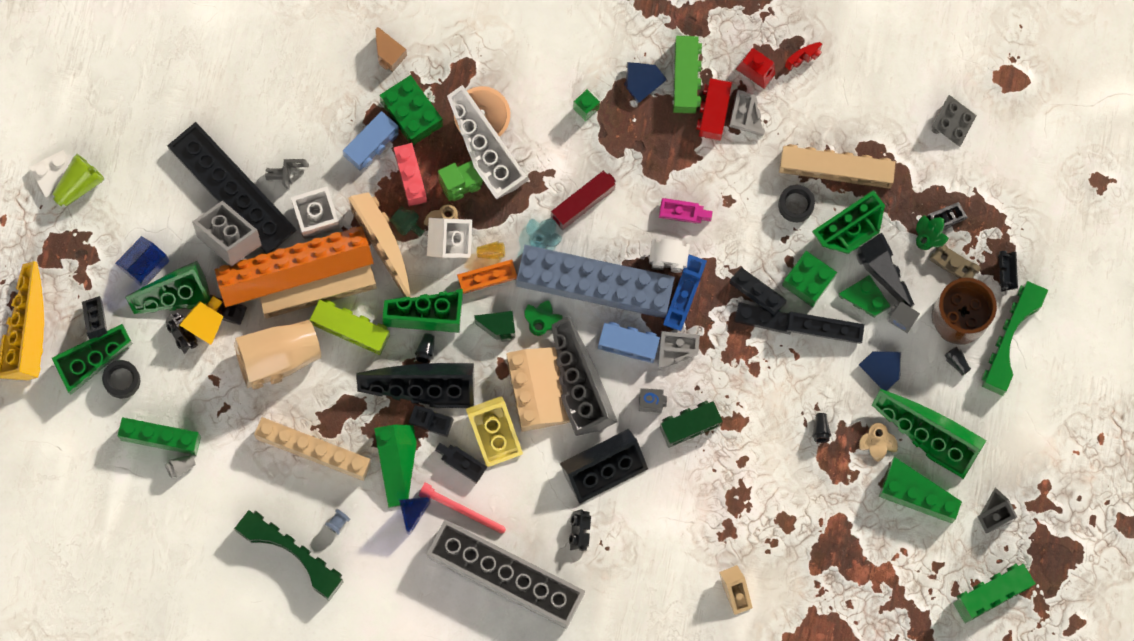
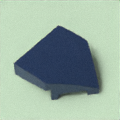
[624,62,667,103]
[859,351,901,391]

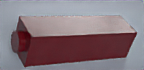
[551,170,616,231]

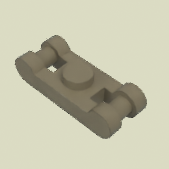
[929,244,981,278]

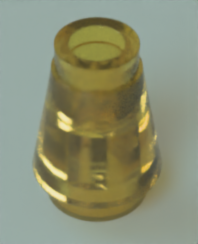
[477,241,505,260]

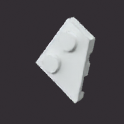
[29,150,70,200]

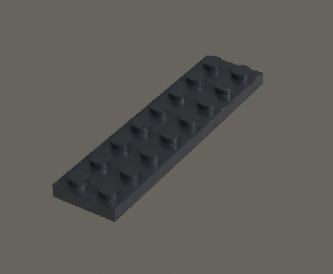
[167,122,297,254]

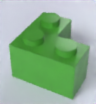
[438,161,483,201]

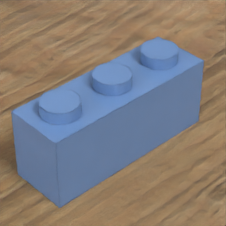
[343,111,399,171]
[598,322,660,363]

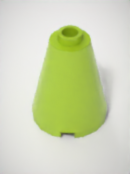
[52,154,104,206]

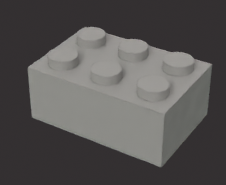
[192,201,261,267]

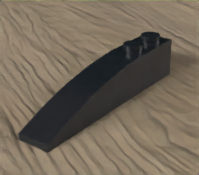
[356,363,475,408]

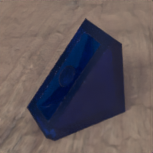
[399,497,431,535]

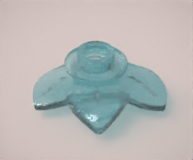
[526,219,562,248]

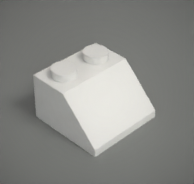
[427,218,472,258]

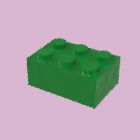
[379,75,443,145]

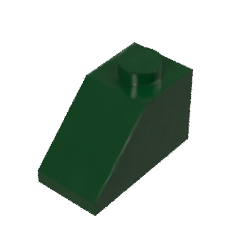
[474,311,515,342]

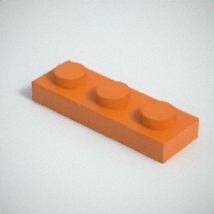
[457,259,517,294]

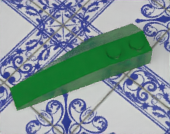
[872,389,987,479]

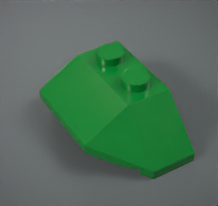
[812,190,885,254]

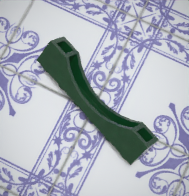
[234,510,344,601]

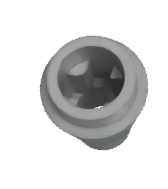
[165,455,196,478]

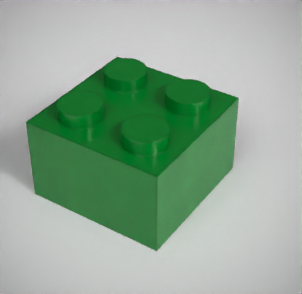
[782,251,837,308]

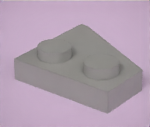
[728,90,765,136]
[658,331,700,369]

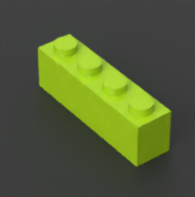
[310,300,390,355]

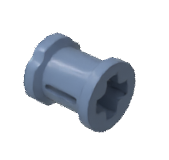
[325,509,351,535]

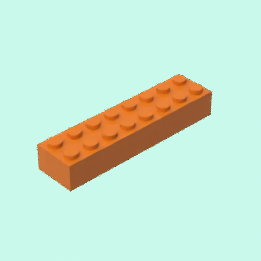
[214,226,374,307]

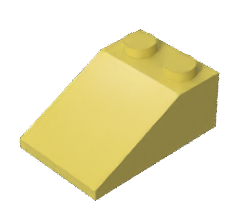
[466,396,523,467]

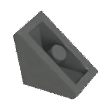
[978,487,1018,534]

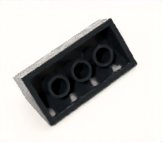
[560,429,648,504]

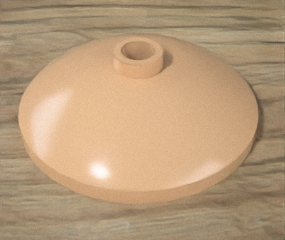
[454,86,510,137]

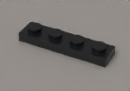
[786,311,865,344]

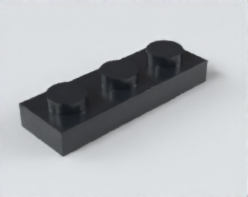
[729,267,787,316]
[82,296,108,340]
[734,302,791,335]

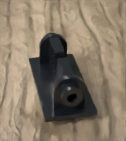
[998,251,1018,292]
[166,313,198,354]
[569,509,591,551]

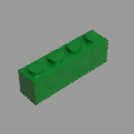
[117,417,201,456]

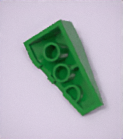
[374,425,417,508]

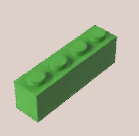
[673,36,702,113]

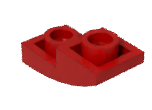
[785,42,823,71]

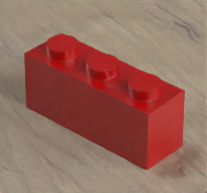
[696,78,732,141]

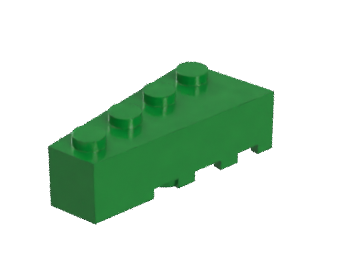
[383,289,463,333]
[52,324,133,395]
[879,457,962,523]

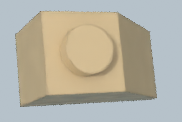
[719,565,753,615]

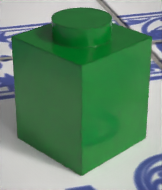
[573,89,600,121]

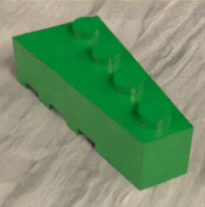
[953,563,1036,624]

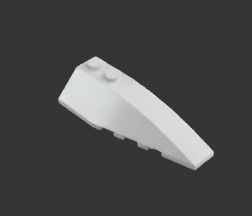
[447,85,529,199]

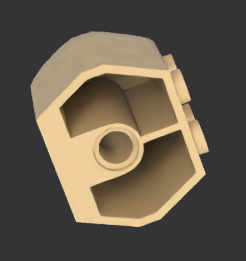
[234,320,321,390]

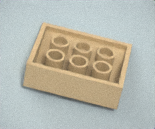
[506,347,570,432]

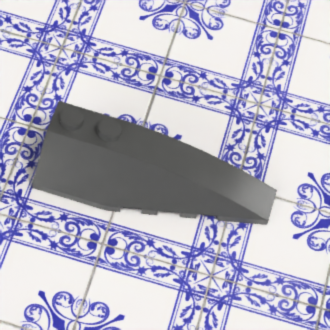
[552,316,618,436]

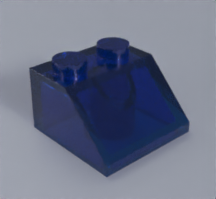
[115,236,169,287]

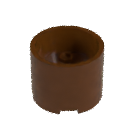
[932,277,997,345]

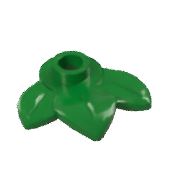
[916,215,949,250]
[525,300,563,336]

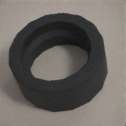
[778,184,815,223]
[102,360,141,399]

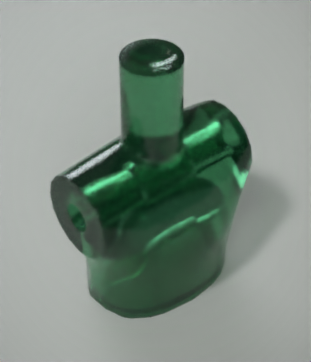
[389,206,425,237]

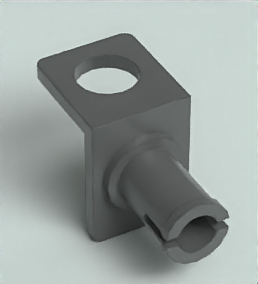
[265,159,309,189]

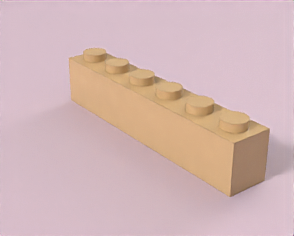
[779,144,896,189]
[259,265,377,319]
[254,417,371,481]

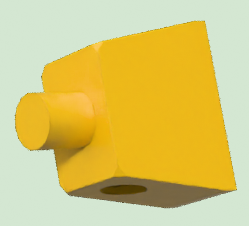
[179,296,223,345]

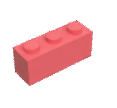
[394,143,427,207]

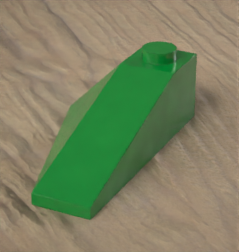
[125,261,211,314]

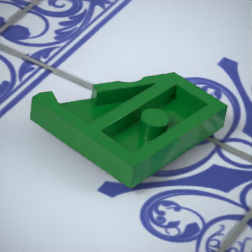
[838,275,890,317]

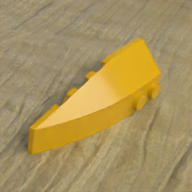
[0,261,44,380]

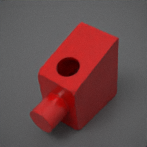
[736,48,775,89]

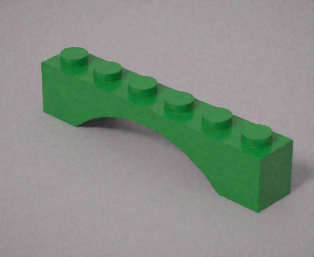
[981,281,1048,396]

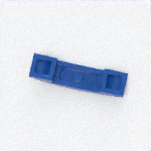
[663,254,707,331]

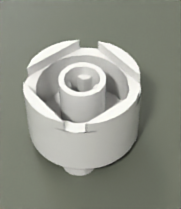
[649,239,690,273]

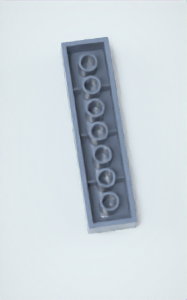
[516,245,675,318]

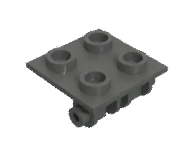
[931,95,977,147]

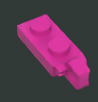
[659,198,713,224]

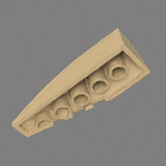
[348,192,411,298]

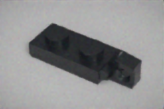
[435,443,487,484]

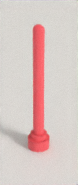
[418,482,506,534]

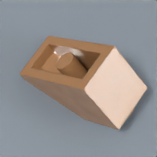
[375,27,407,72]

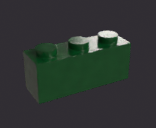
[659,401,723,448]

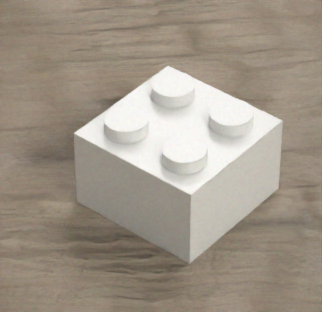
[291,187,340,239]

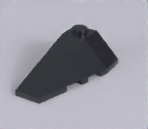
[856,233,914,308]

